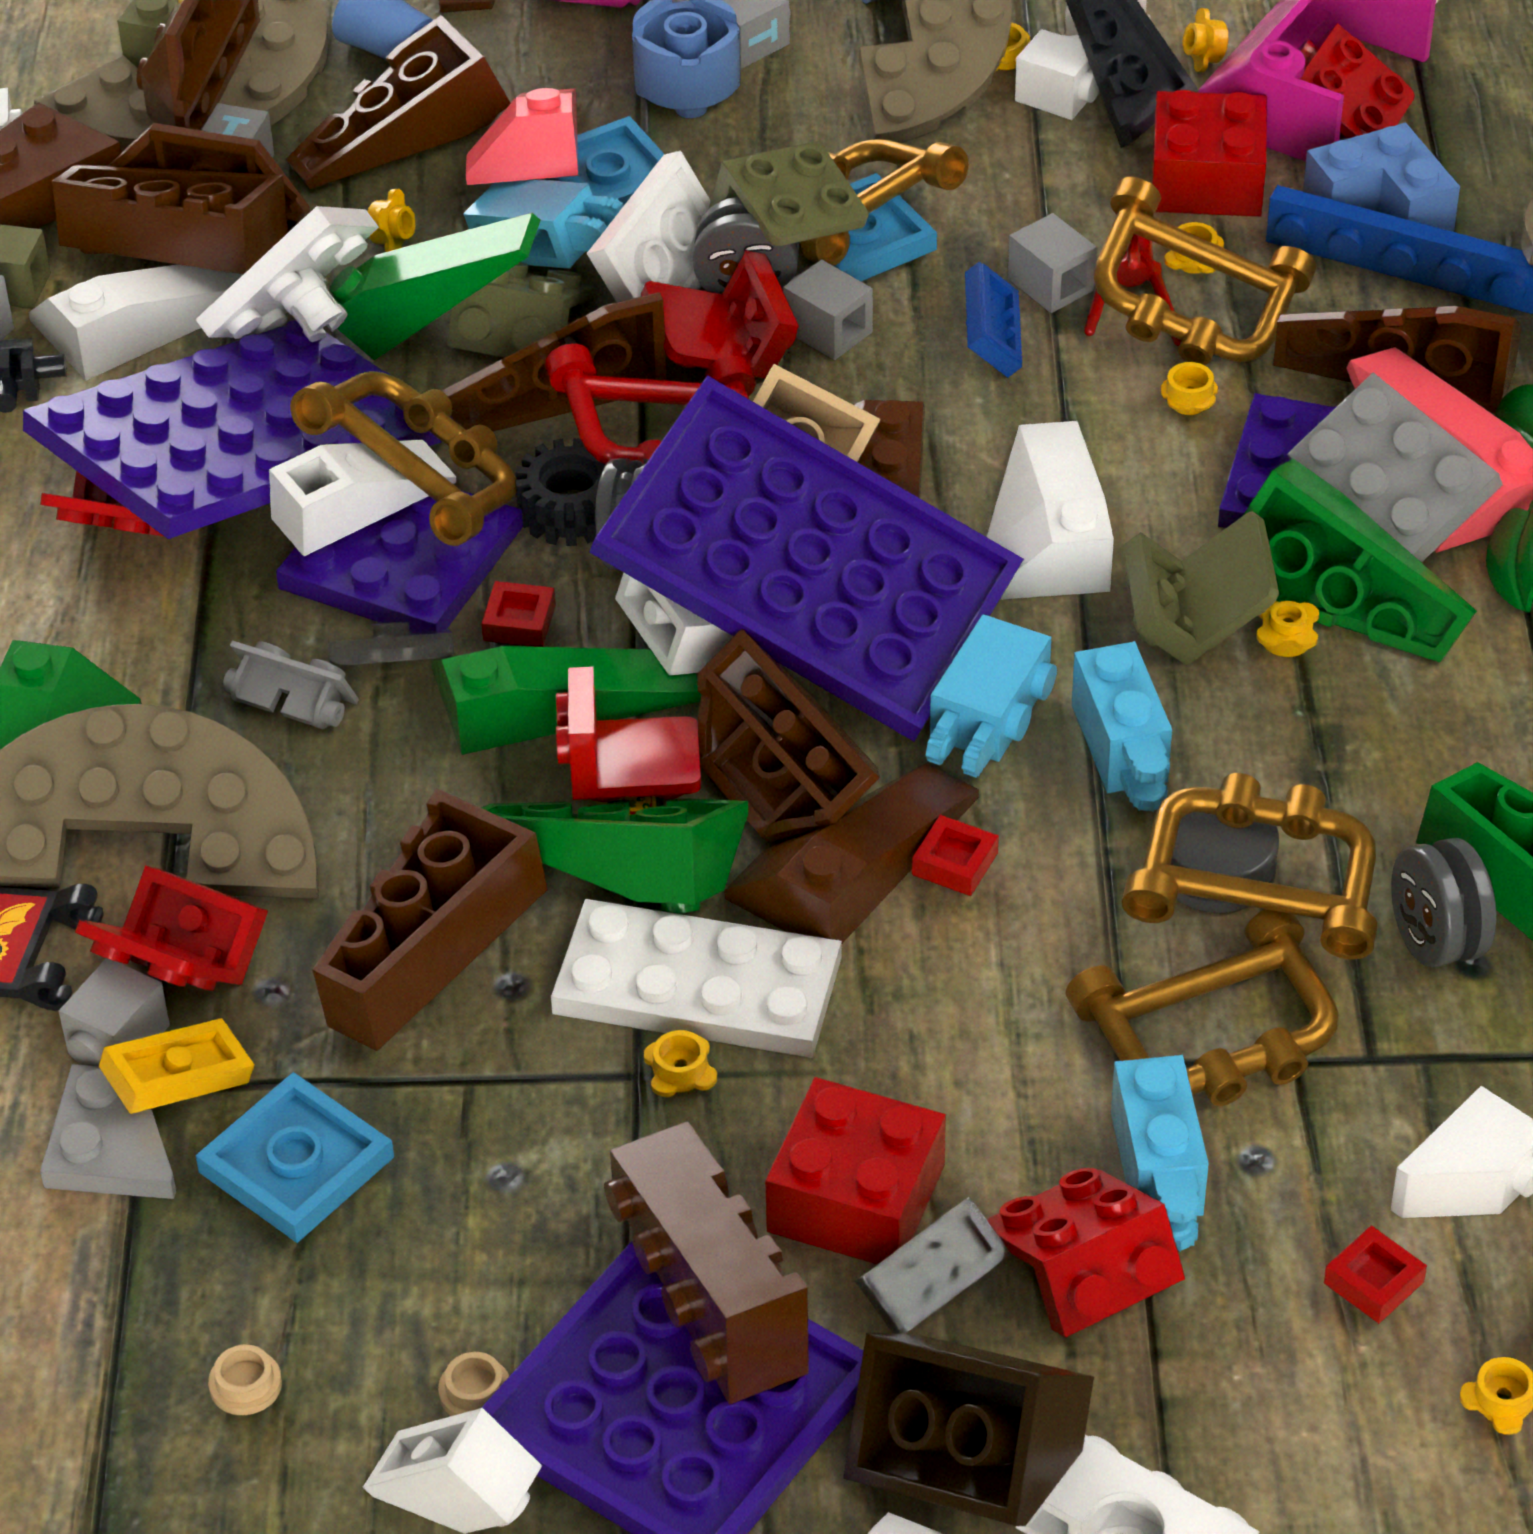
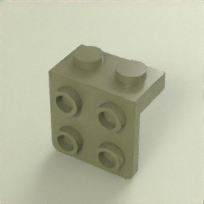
[709,141,869,246]
[447,262,596,358]
[1123,512,1279,666]

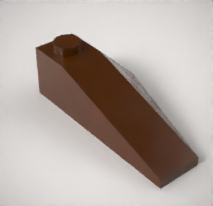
[286,15,511,189]
[442,292,667,432]
[1273,306,1522,413]
[724,763,979,945]

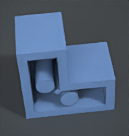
[1303,123,1460,232]

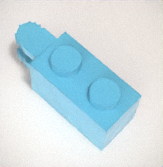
[463,179,624,269]
[925,614,1057,778]
[1072,641,1172,812]
[1111,1055,1209,1252]

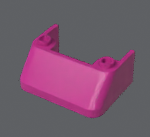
[1198,0,1436,162]

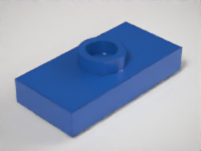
[965,262,1022,378]

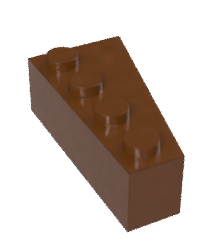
[0,102,121,229]
[312,788,548,1051]

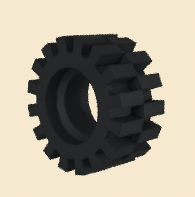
[515,438,605,546]

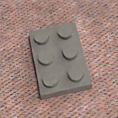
[1287,373,1503,562]

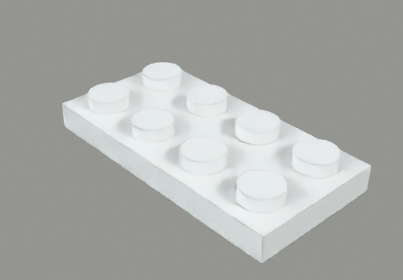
[551,899,842,1058]

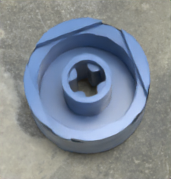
[632,0,741,118]

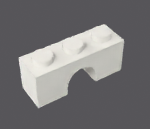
[1015,0,1151,120]
[1016,1435,1259,1534]

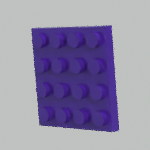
[481,1241,863,1534]

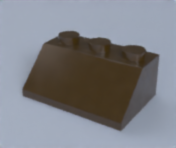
[843,1332,1094,1526]

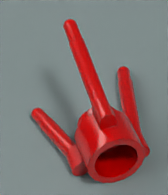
[1084,234,1182,346]

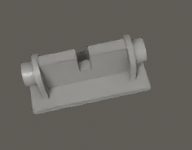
[223,640,359,730]

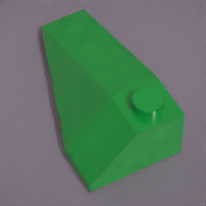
[330,212,541,361]
[1243,458,1477,662]
[0,640,142,749]
[431,646,702,755]
[480,798,749,913]

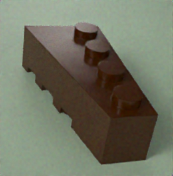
[52,165,288,275]
[604,1121,809,1405]

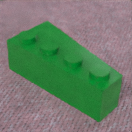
[1416,762,1533,941]

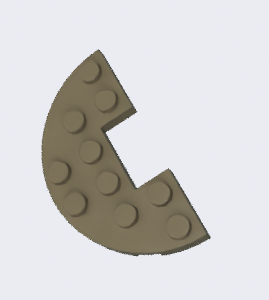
[34,0,329,153]
[859,0,1012,143]
[0,704,319,899]

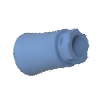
[332,0,434,60]

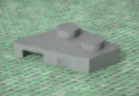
[40,1064,176,1199]

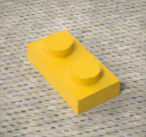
[98,1018,255,1114]

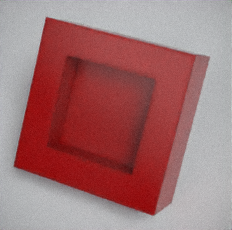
[481,581,556,647]
[912,815,999,896]
[1324,1225,1427,1324]

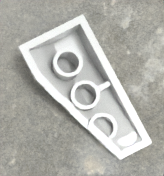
[28,264,242,381]
[986,421,1114,600]

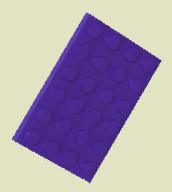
[23,320,453,539]
[589,375,1024,742]

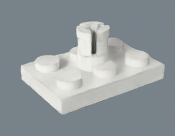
[587,151,711,303]
[195,206,379,342]

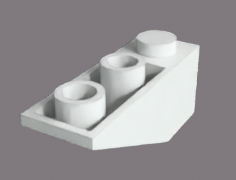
[269,440,456,556]

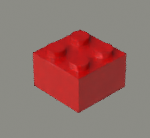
[1152,90,1267,217]
[765,1077,946,1271]

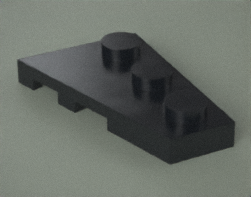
[1066,0,1198,148]

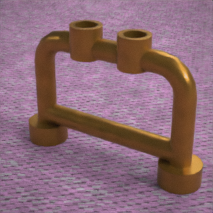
[800,139,969,266]
[1094,177,1317,365]
[290,371,517,546]
[1122,773,1378,960]
[1065,909,1339,1106]

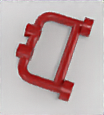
[545,344,756,465]

